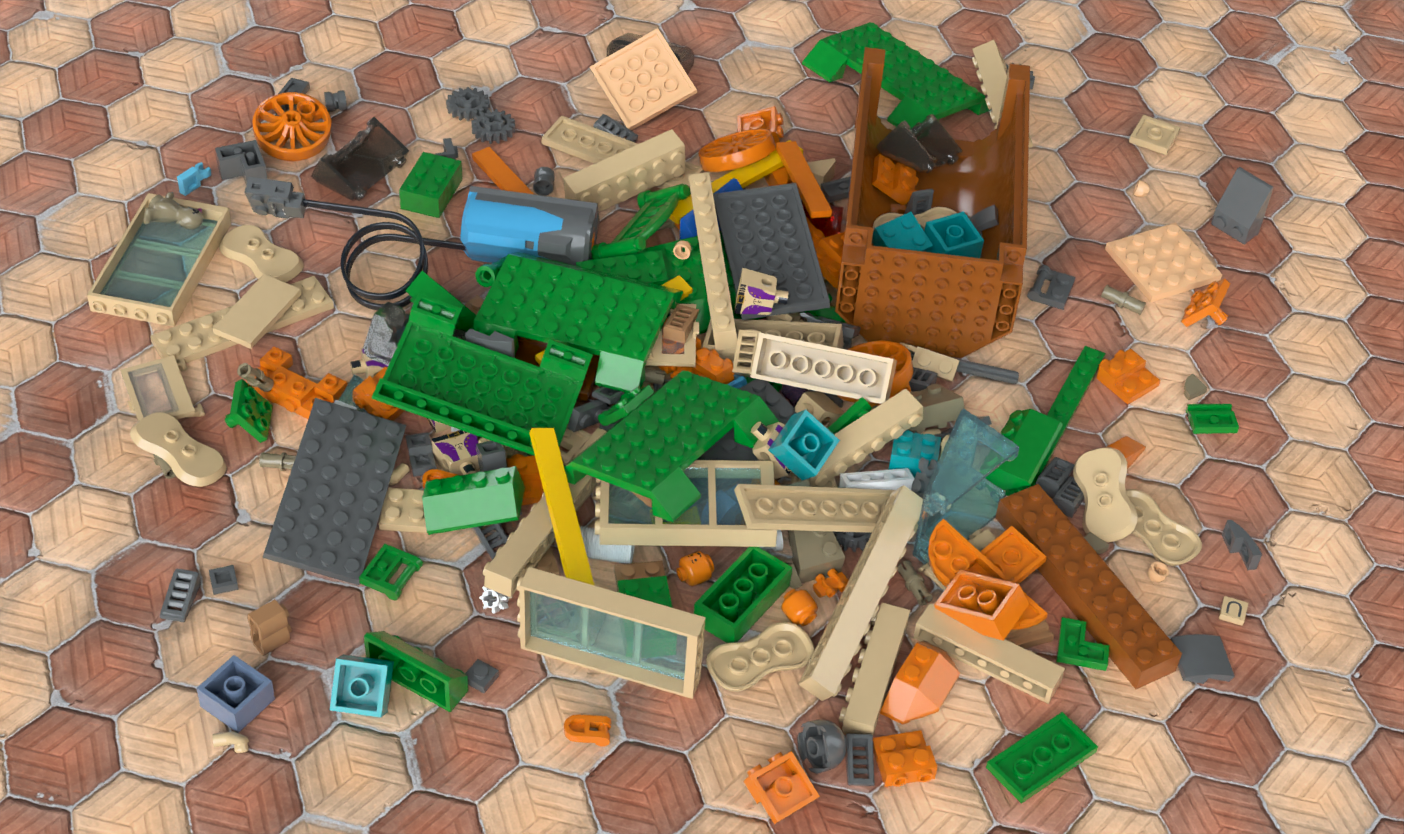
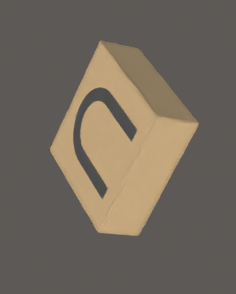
[1218,596,1248,626]

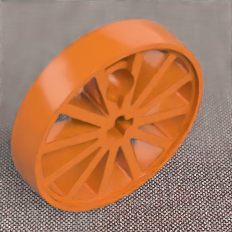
[252,92,331,161]
[698,129,776,172]
[837,340,913,403]

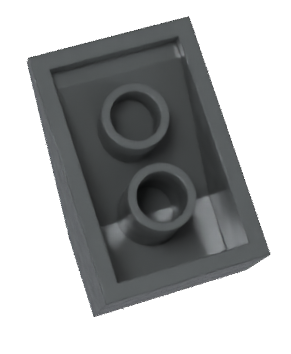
[1211,167,1274,245]

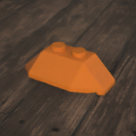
[880,641,960,724]

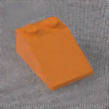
[934,570,1029,641]

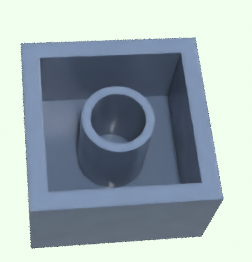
[196,655,275,733]

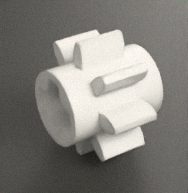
[479,586,512,613]

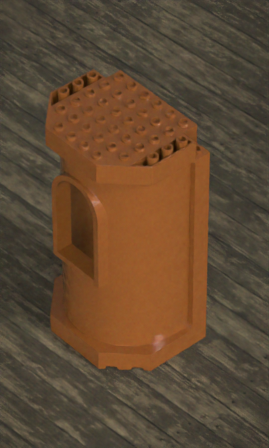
[835,47,1030,358]

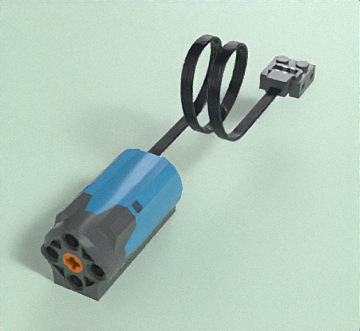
[245,177,600,311]

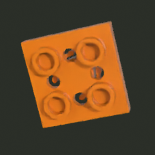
[1181,278,1230,327]

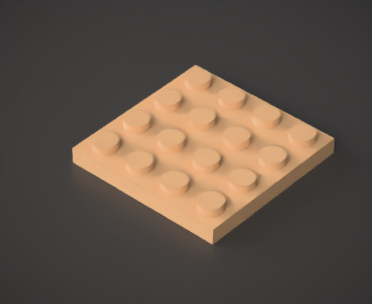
[590,28,697,130]
[1105,222,1222,302]

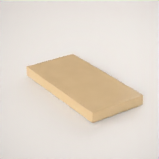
[213,274,301,349]

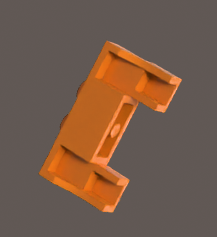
[246,346,348,419]

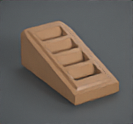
[663,304,699,343]

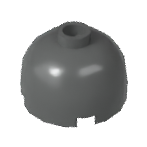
[797,719,847,774]

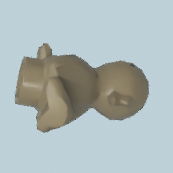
[143,192,203,230]

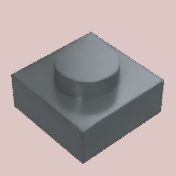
[209,565,239,595]
[465,659,499,693]

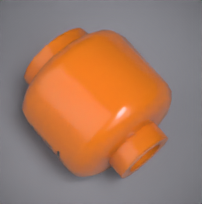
[676,551,714,587]
[781,589,818,626]

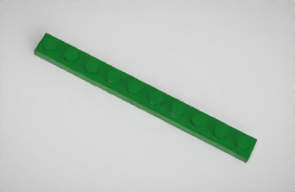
[1005,346,1106,496]

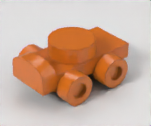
[813,568,849,598]

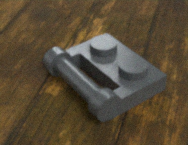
[1027,265,1076,310]

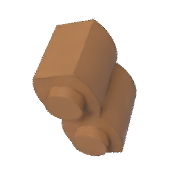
[247,599,292,656]

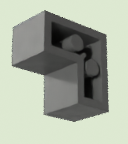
[215,140,267,184]

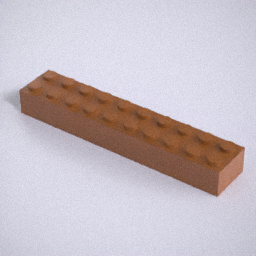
[995,484,1182,689]

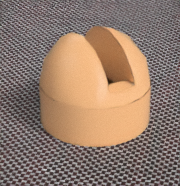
[1133,180,1150,197]
[673,240,692,259]
[1147,561,1169,583]

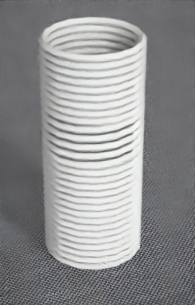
[579,525,635,564]

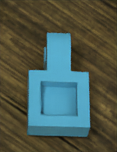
[177,162,211,196]

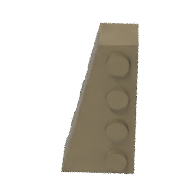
[872,384,966,441]
[786,479,845,583]

